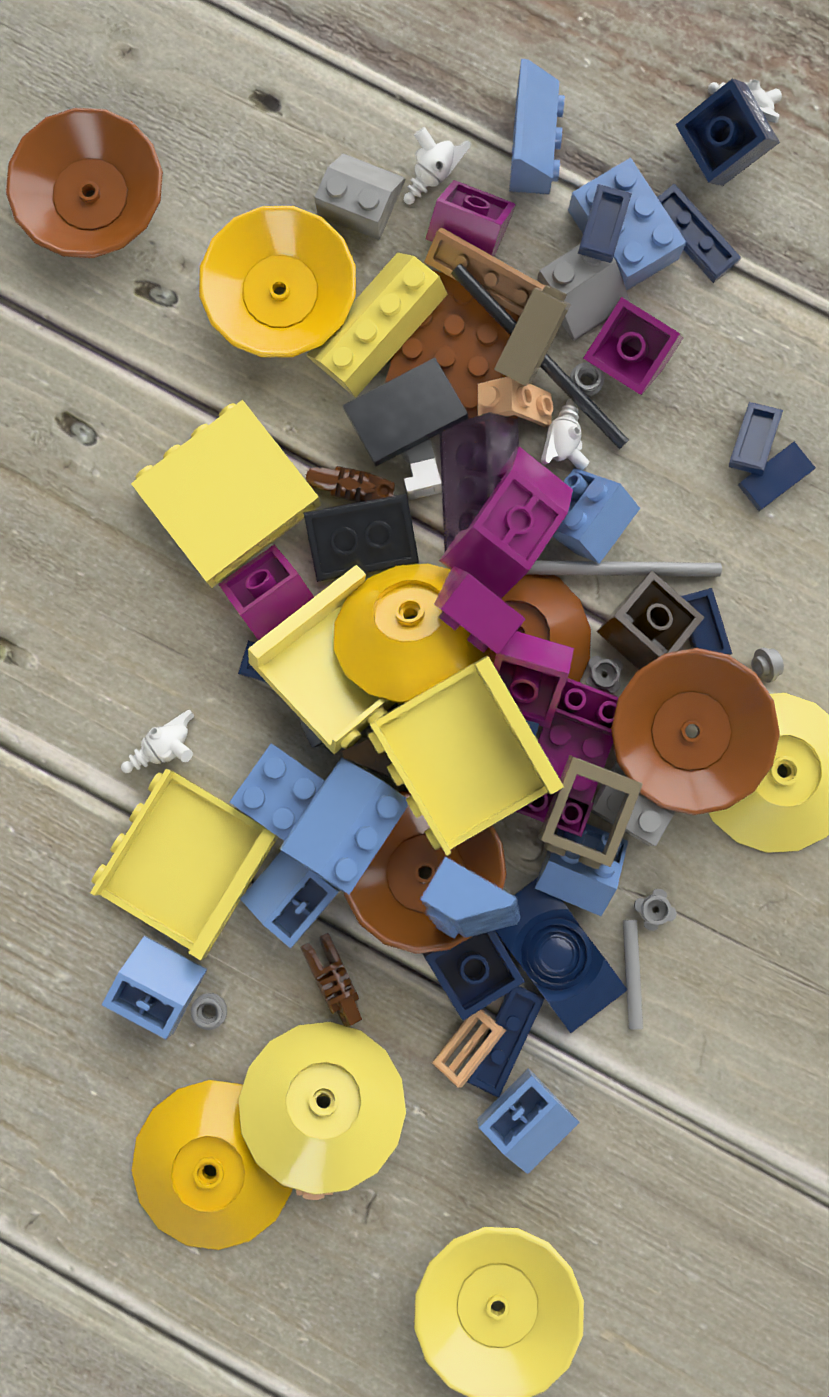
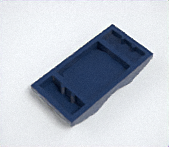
[495,877,627,1033]

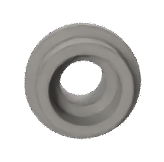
[570,362,604,397]
[751,647,784,683]
[191,993,227,1030]

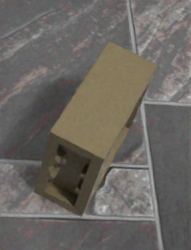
[494,285,571,386]
[538,755,643,869]

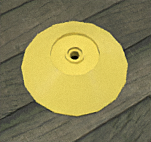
[709,693,829,853]
[239,1022,406,1195]
[414,1227,584,1397]

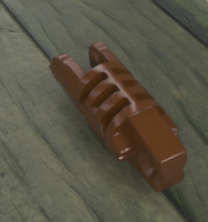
[305,466,395,502]
[300,933,362,1027]

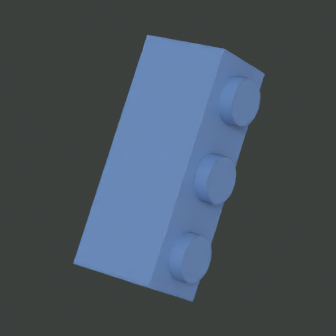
[509,59,565,194]
[280,758,408,895]

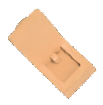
[478,377,553,427]

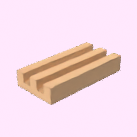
[432,1009,506,1088]

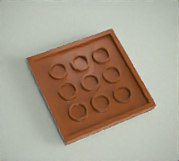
[385,270,520,434]

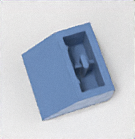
[552,468,640,564]
[535,823,628,916]
[240,850,341,949]
[102,936,207,1039]
[477,1068,580,1174]

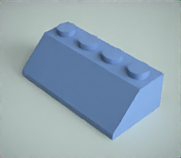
[420,857,521,939]

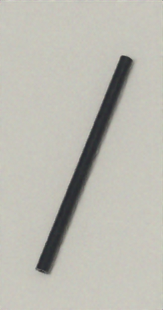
[451,264,629,449]

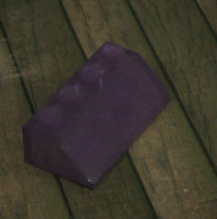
[439,412,519,552]

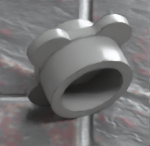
[586,656,623,693]
[634,889,677,931]

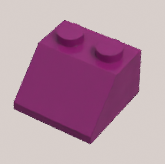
[425,180,516,257]
[583,297,683,395]
[218,544,314,640]
[434,566,525,654]
[493,631,574,728]

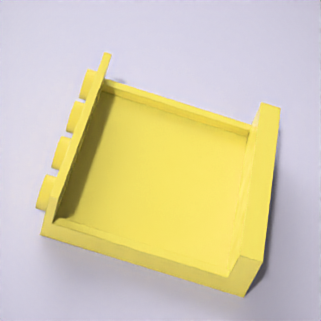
[131,400,321,588]
[248,565,404,754]
[368,656,564,856]
[90,769,278,960]

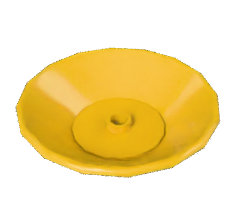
[199,206,356,357]
[334,563,491,703]
[131,1080,293,1250]

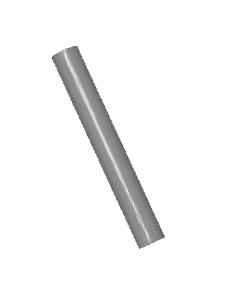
[623,919,643,1030]

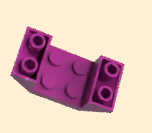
[439,446,573,599]
[515,678,619,837]

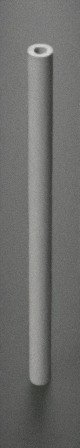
[527,560,722,577]

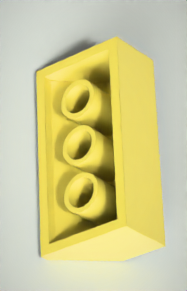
[307,252,448,398]

